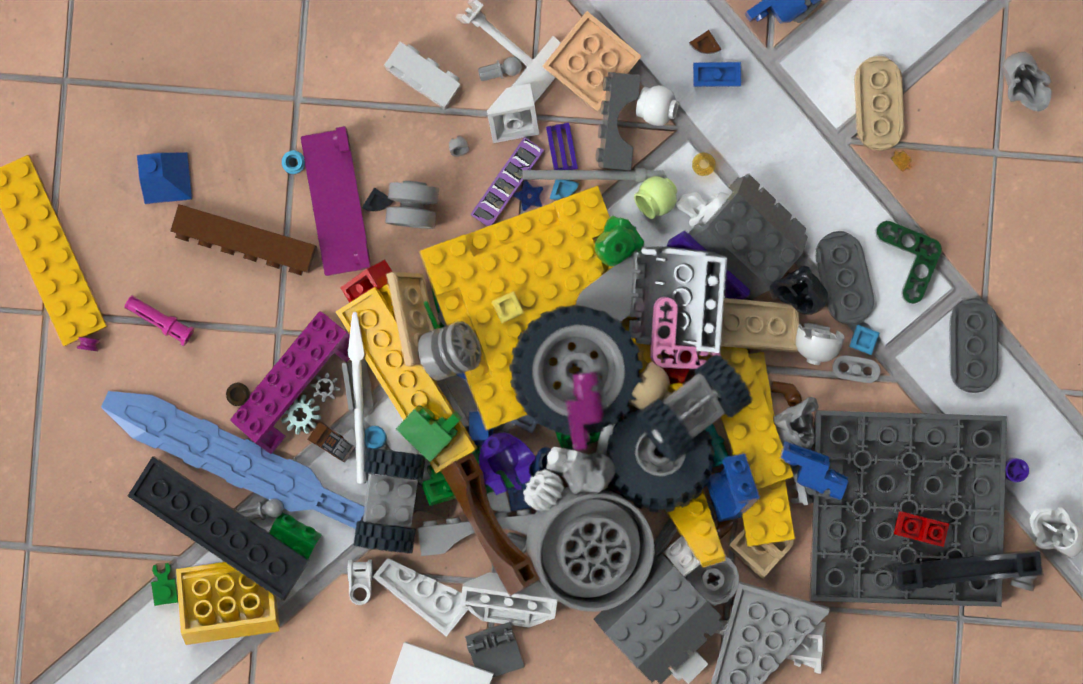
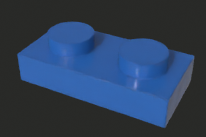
[693,62,741,87]

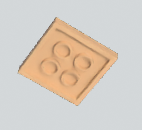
[542,11,642,112]

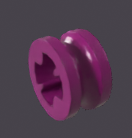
[77,337,100,352]

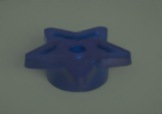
[513,181,543,211]

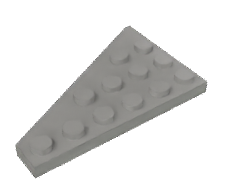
[711,581,830,684]

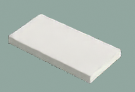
[390,642,494,684]

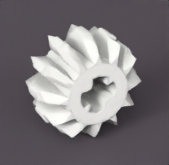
[523,469,564,512]

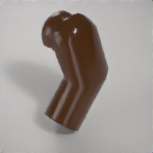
[771,381,802,407]

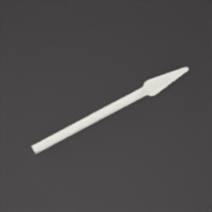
[348,312,367,484]

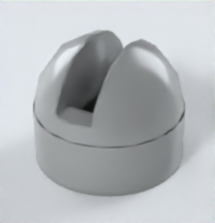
[449,136,469,157]

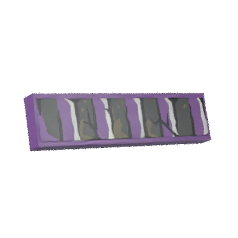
[470,137,544,226]

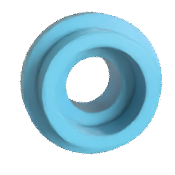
[281,150,305,174]

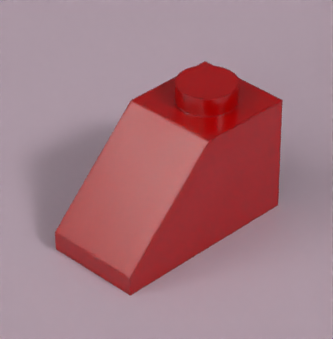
[340,259,393,303]

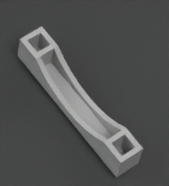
[418,509,535,556]

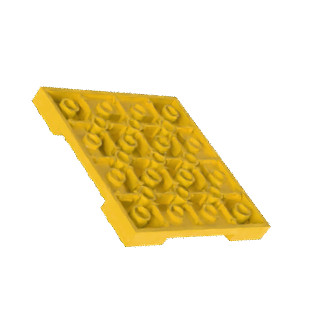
[419,186,663,430]

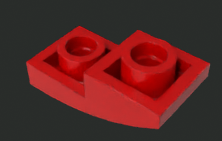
[893,511,949,547]

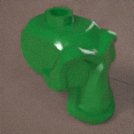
[594,215,644,266]

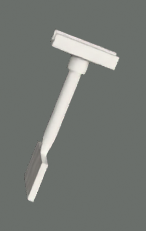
[455,0,561,103]

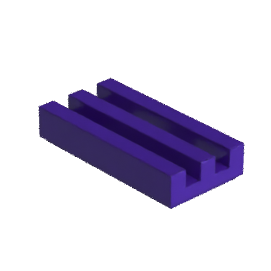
[546,122,578,170]

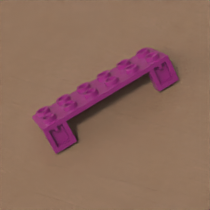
[301,126,371,276]
[230,311,350,454]

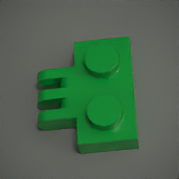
[421,464,456,506]

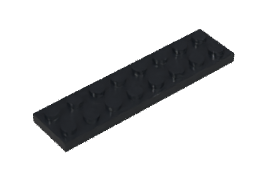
[128,456,310,601]

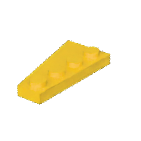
[664,489,726,567]

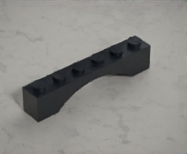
[893,549,1043,590]

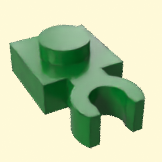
[151,563,178,606]

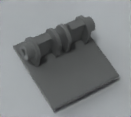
[465,622,524,678]

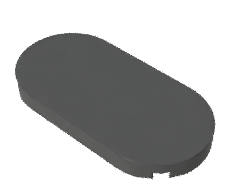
[815,231,874,325]
[949,298,998,393]

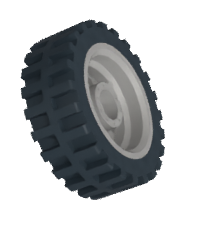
[509,305,643,436]

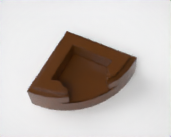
[689,30,722,54]

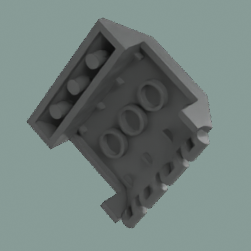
[689,174,808,300]
[629,246,727,353]
[594,554,723,684]

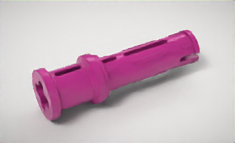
[124,295,195,346]

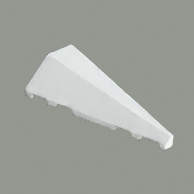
[705,620,826,674]

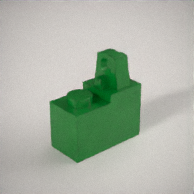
[396,405,463,462]

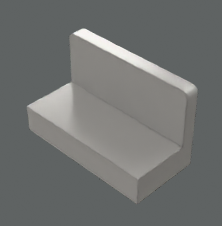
[342,360,374,410]

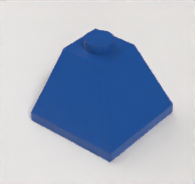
[137,152,192,204]

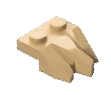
[727,529,795,579]

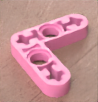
[651,297,720,369]

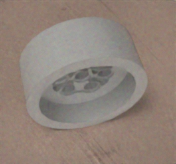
[526,487,654,612]

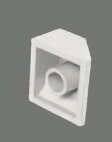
[487,84,539,143]

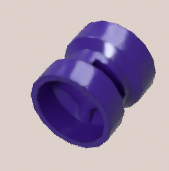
[1005,458,1029,482]

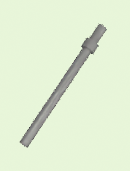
[522,168,664,182]

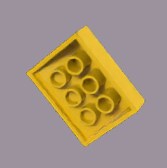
[176,562,280,645]

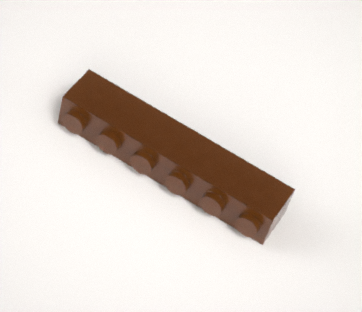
[170,204,317,276]

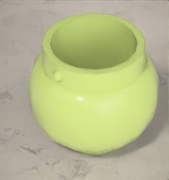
[634,176,677,219]

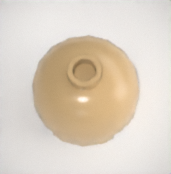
[628,362,671,410]

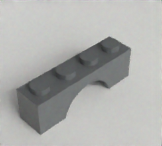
[596,72,641,170]

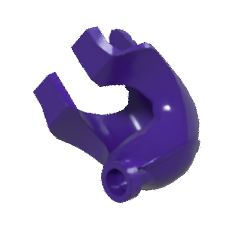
[479,433,536,495]

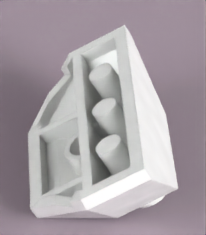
[460,572,557,628]

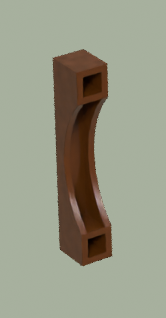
[441,453,540,596]

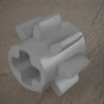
[311,373,341,402]

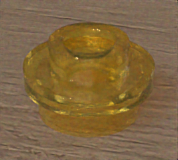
[891,150,912,172]
[692,152,716,176]

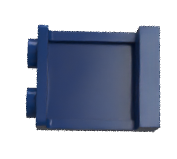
[707,454,760,522]

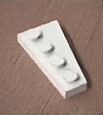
[372,558,468,637]

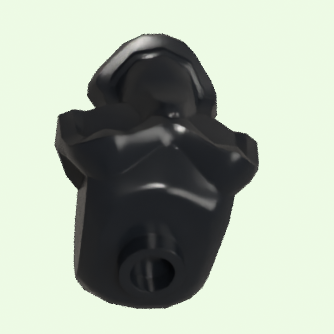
[769,265,829,315]

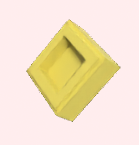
[492,291,524,323]

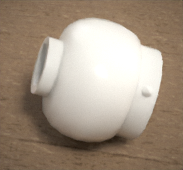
[636,86,679,126]

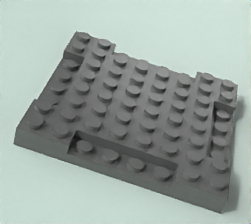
[809,410,1007,607]

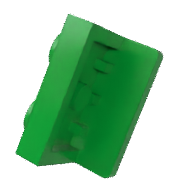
[269,513,322,559]

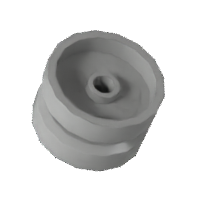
[685,556,739,605]

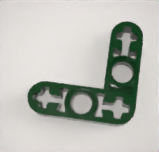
[875,221,942,304]

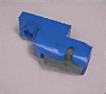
[745,0,821,24]
[781,441,848,500]

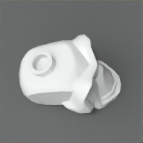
[676,192,730,227]
[1029,507,1083,558]

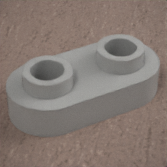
[832,355,880,383]

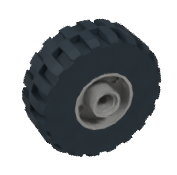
[606,409,714,512]

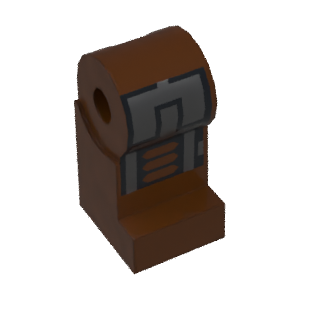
[307,422,355,463]

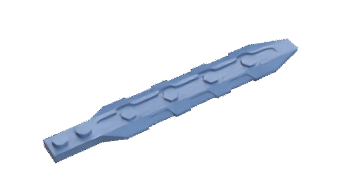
[101,391,365,529]

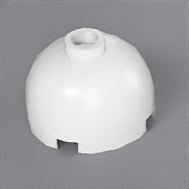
[796,323,844,365]

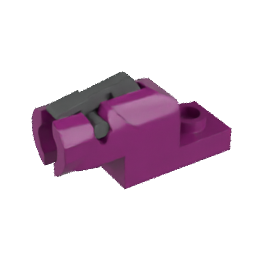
[566,371,608,450]

